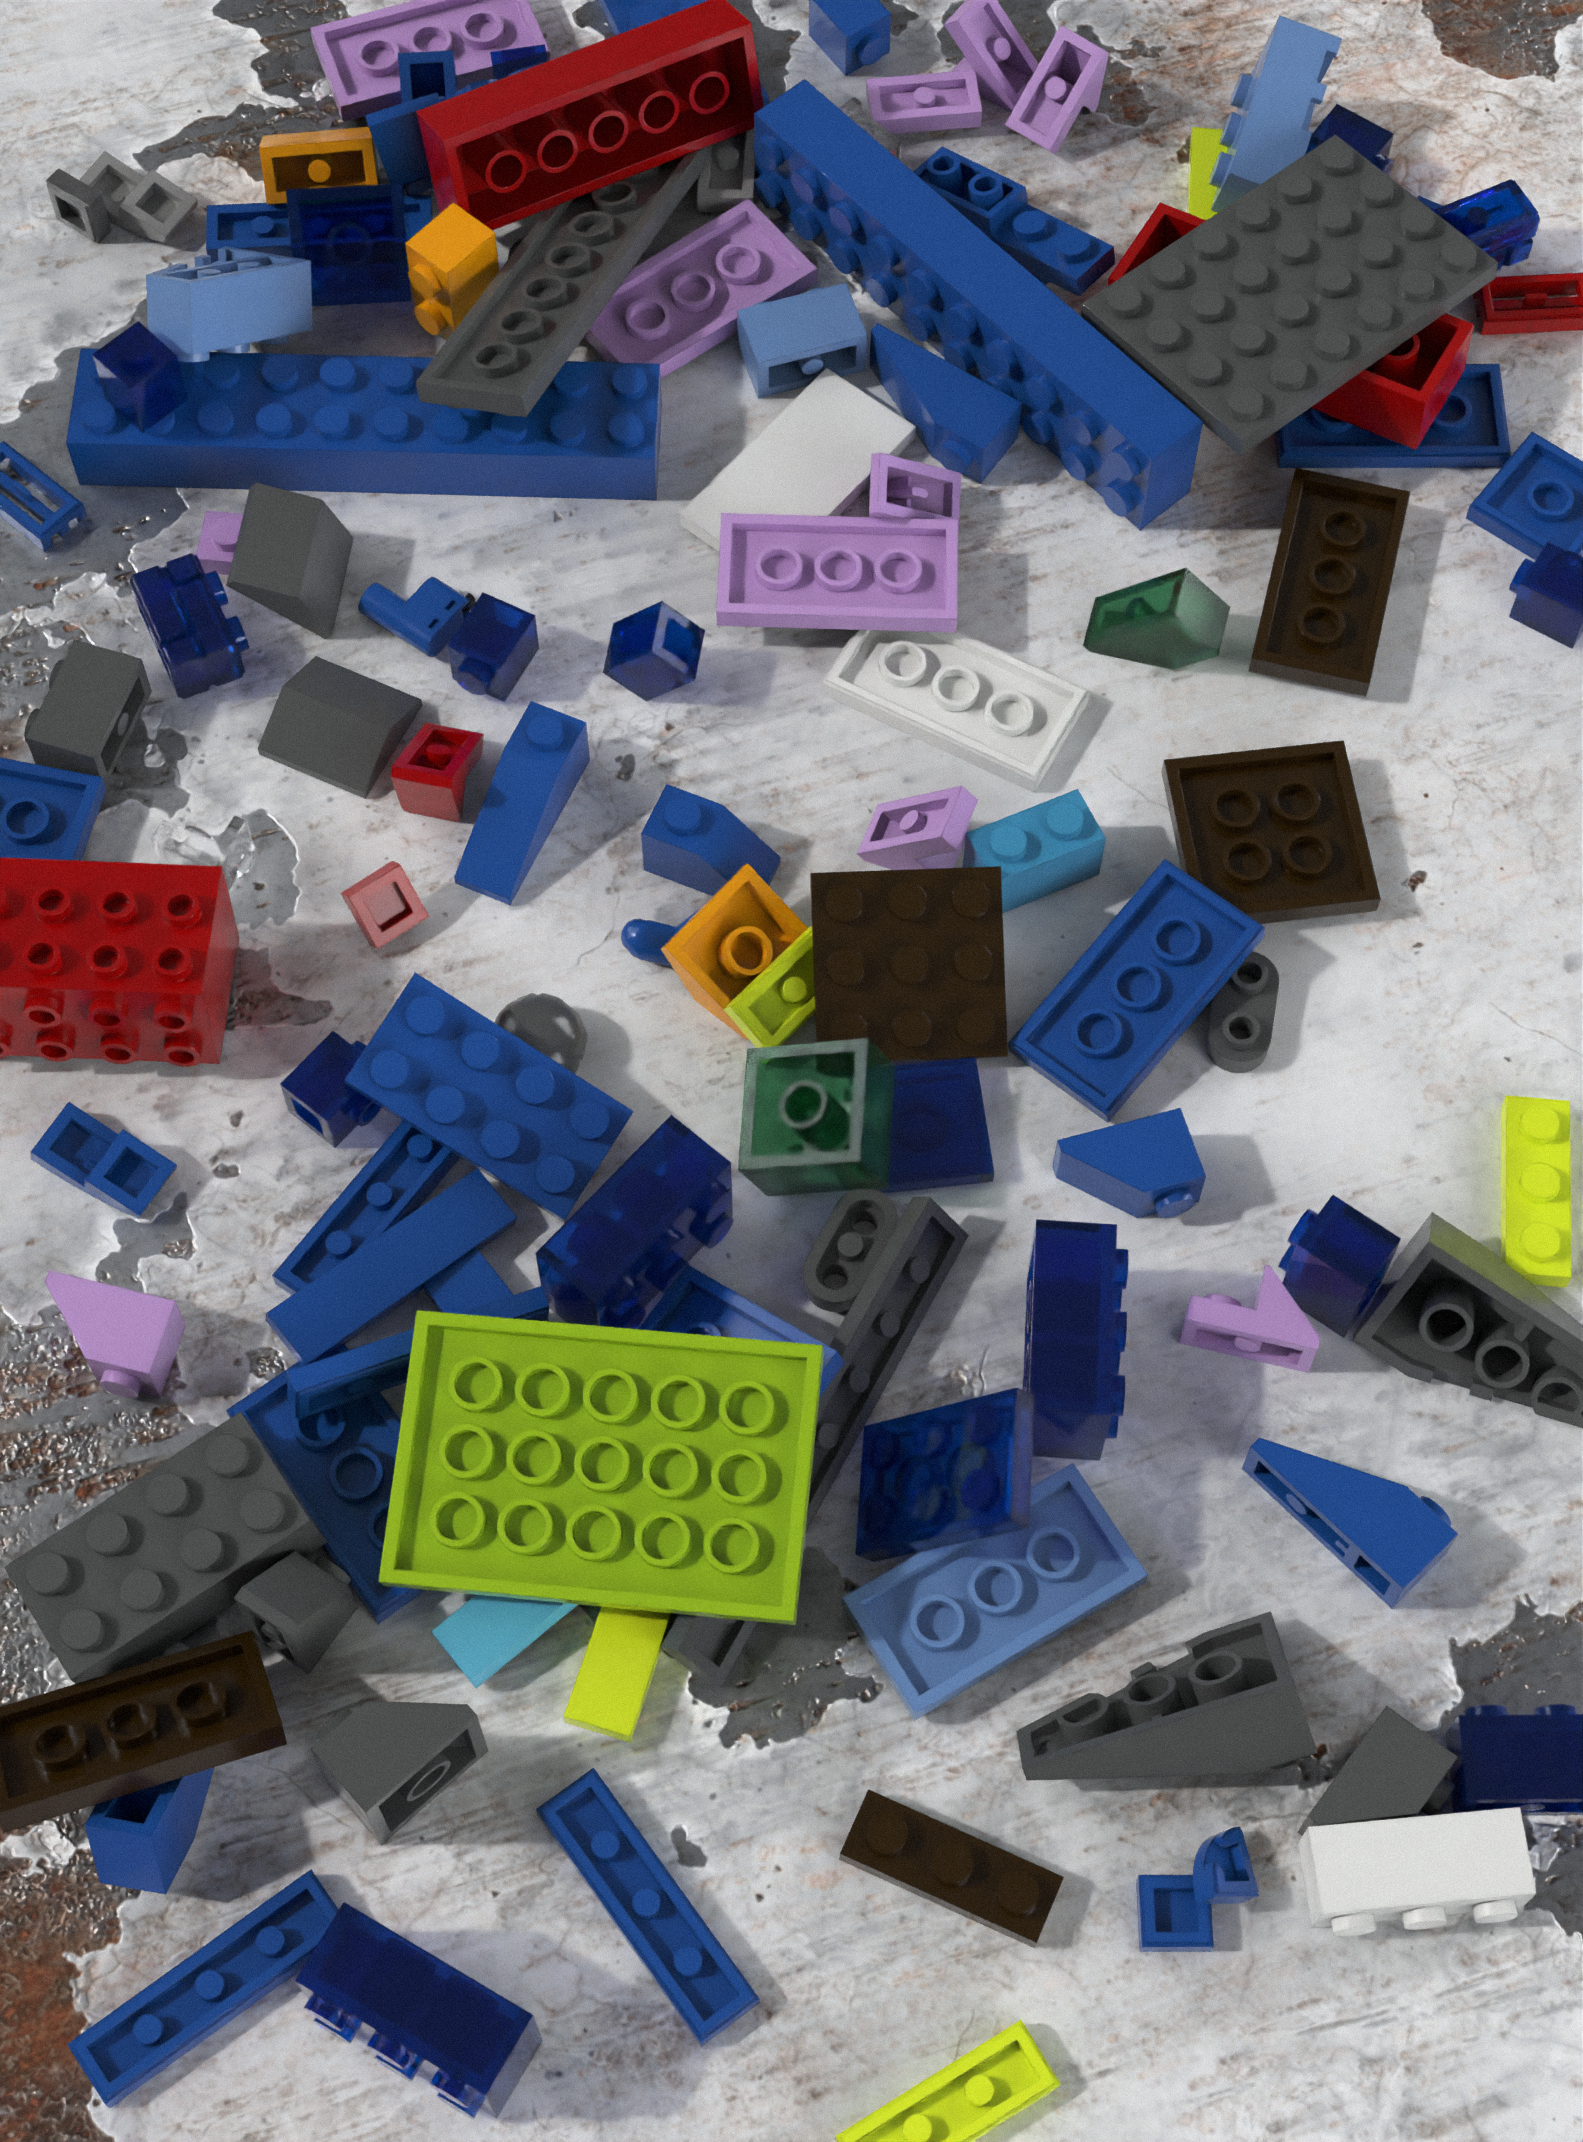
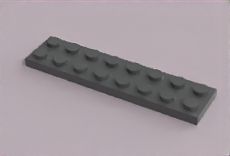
[415,146,712,417]

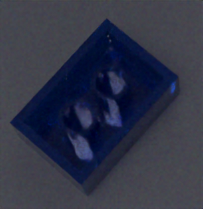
[535,1115,733,1329]
[1020,1219,1129,1461]
[295,1902,543,2119]

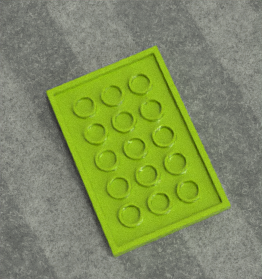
[378,1310,824,1625]

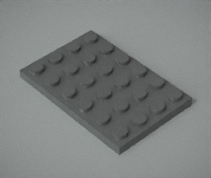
[1081,134,1498,456]

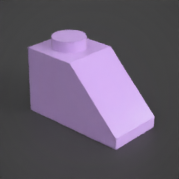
[45,1270,186,1398]

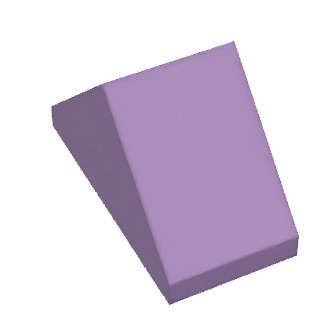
[869,453,961,531]

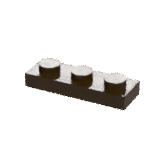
[839,1789,1064,1948]

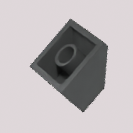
[310,1701,488,1846]

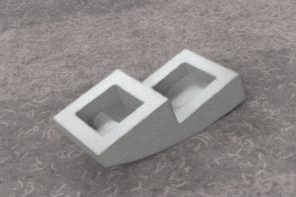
[80,151,198,243]

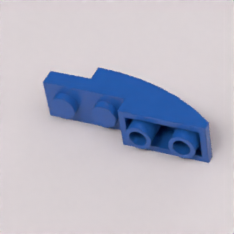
[913,146,1116,296]

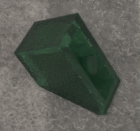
[1083,568,1230,670]

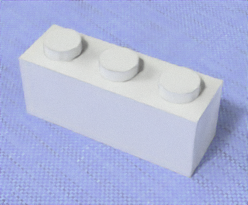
[1298,1807,1536,1937]

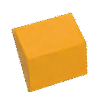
[661,863,808,1040]

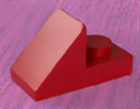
[391,722,484,822]

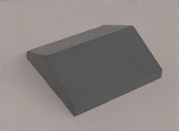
[226,483,354,639]
[258,656,422,799]

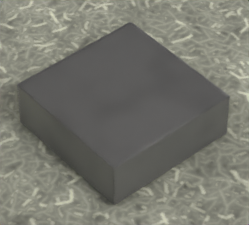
[46,168,112,243]

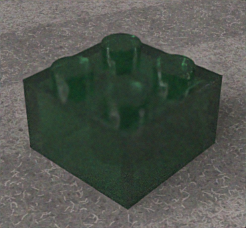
[738,1038,895,1196]

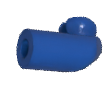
[621,909,700,966]

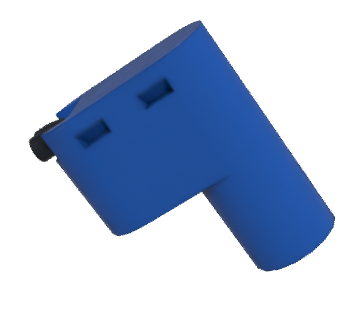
[358,577,476,657]

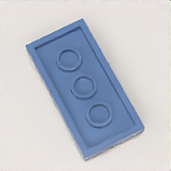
[842,1463,1148,1721]

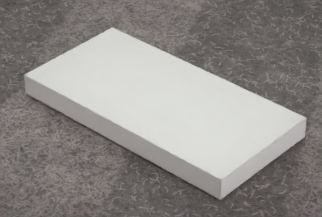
[679,368,916,552]
[821,630,1090,793]

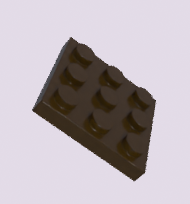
[1161,740,1381,924]
[810,866,1008,1064]

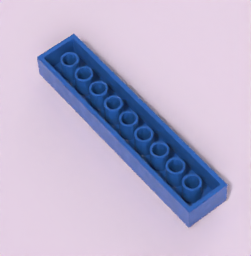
[753,79,1203,530]
[66,348,662,501]

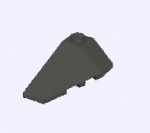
[1353,1212,1583,1428]
[1016,1611,1318,1781]

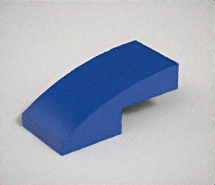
[31,1102,177,1219]

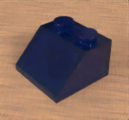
[286,183,413,307]

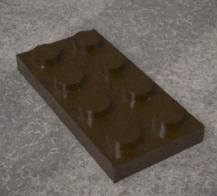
[1248,468,1410,697]
[0,1630,287,1833]

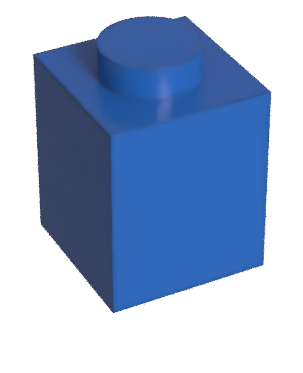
[809,0,891,76]

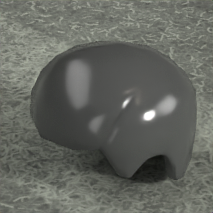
[494,993,588,1074]

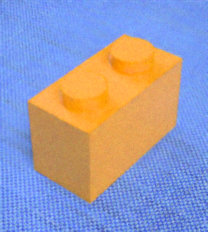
[259,127,380,205]
[405,202,499,340]

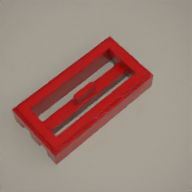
[1473,273,1583,335]

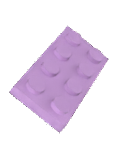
[310,0,550,122]
[584,198,817,379]
[716,513,958,633]

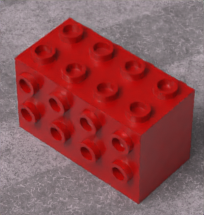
[0,857,239,1067]

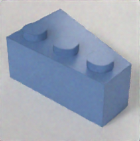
[1209,15,1342,213]
[146,246,312,362]

